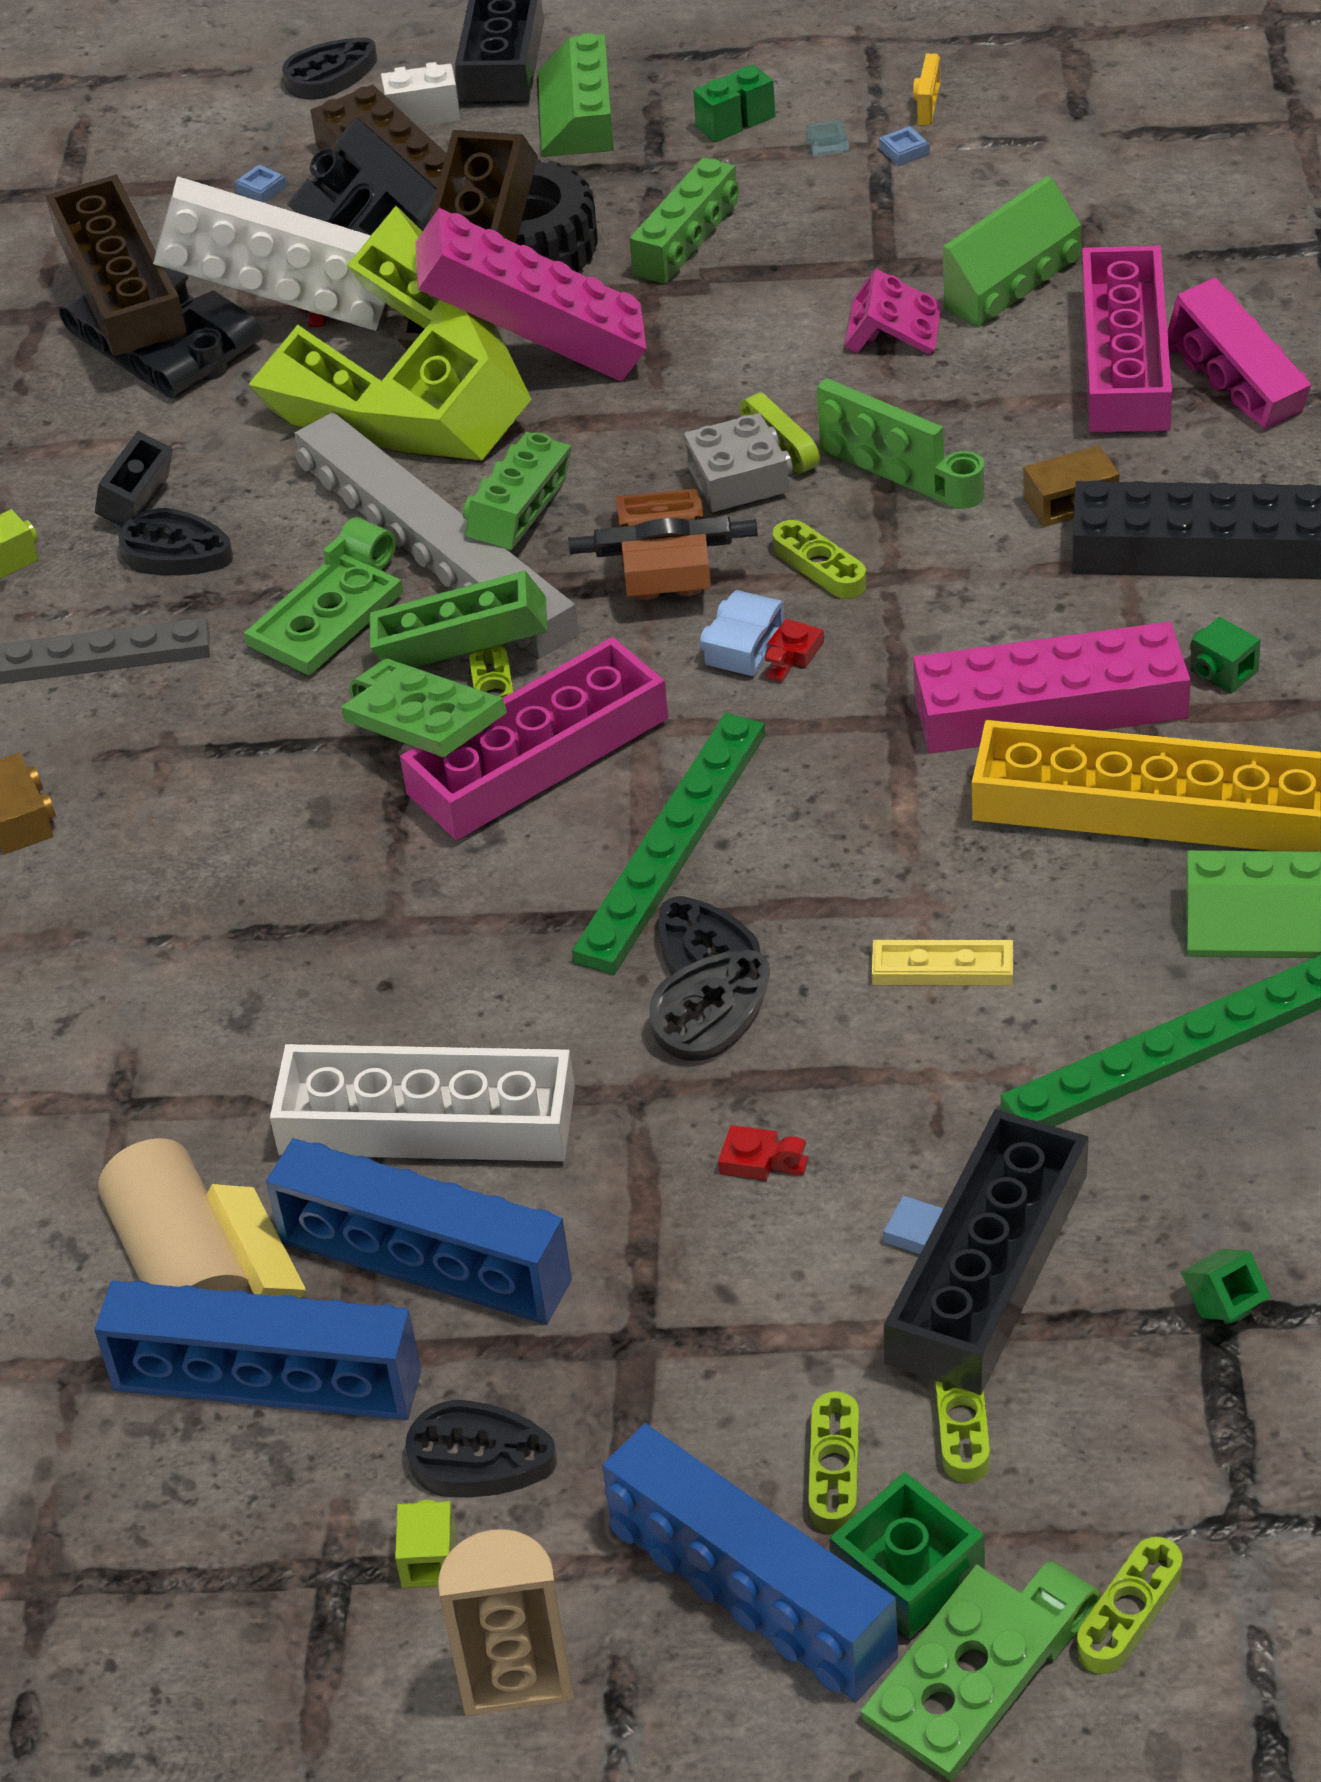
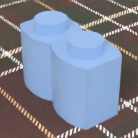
[700,590,785,676]

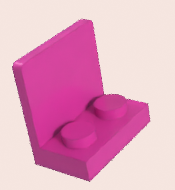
[844,268,941,355]

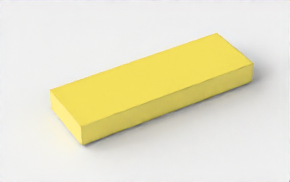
[872,940,1013,986]
[206,1184,306,1298]

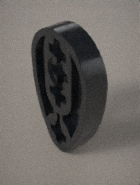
[282,37,377,99]
[119,508,233,576]
[658,896,760,1001]
[650,950,770,1061]
[406,1400,557,1498]

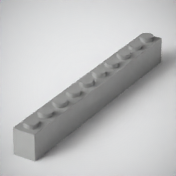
[295,412,579,659]

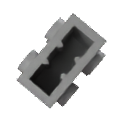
[684,413,793,512]

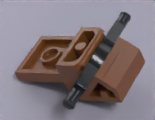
[568,489,758,600]

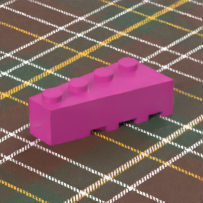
[1167,277,1311,429]

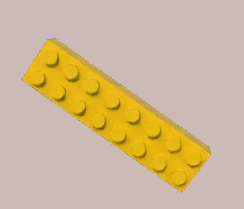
[972,720,1321,852]

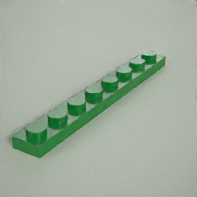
[572,712,766,975]
[1000,955,1321,1126]

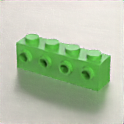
[629,157,739,284]
[463,432,572,550]
[370,570,547,667]

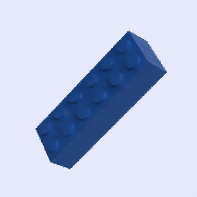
[265,1138,572,1325]
[94,1280,422,1420]
[602,1423,898,1702]

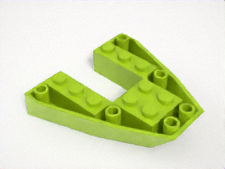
[248,206,532,460]

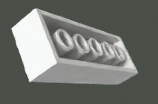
[153,176,385,331]
[270,1044,575,1161]

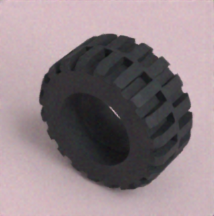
[516,159,598,273]

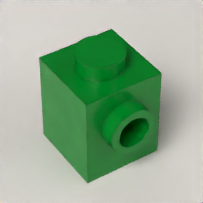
[1190,617,1261,694]
[1180,1249,1271,1324]

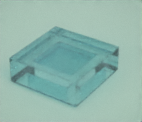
[806,120,849,157]

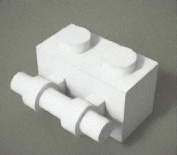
[381,62,461,127]

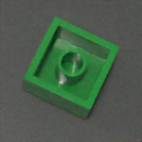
[829,1471,985,1638]

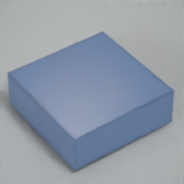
[879,126,930,166]
[234,164,287,203]
[883,1195,943,1254]

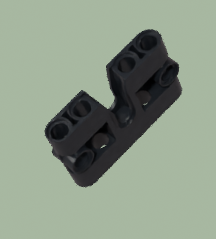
[287,117,437,235]
[59,267,263,398]

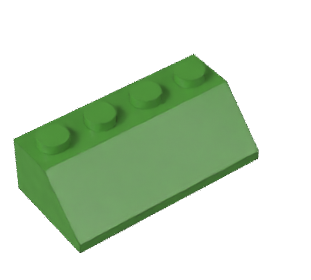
[538,33,614,157]
[943,176,1082,328]
[1186,850,1321,958]

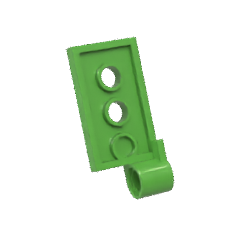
[817,378,984,509]
[244,517,403,676]
[340,659,507,757]
[860,1560,1100,1782]

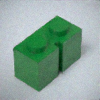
[693,64,775,143]

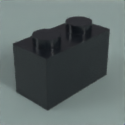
[94,431,173,527]

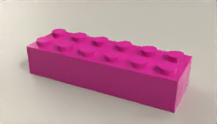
[415,208,646,382]
[1082,246,1172,433]
[913,622,1190,754]
[400,636,668,841]

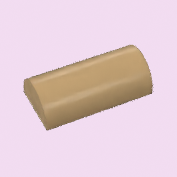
[98,1138,254,1294]
[439,1529,575,1716]

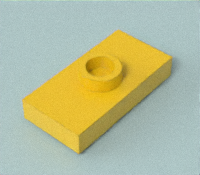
[913,53,940,125]

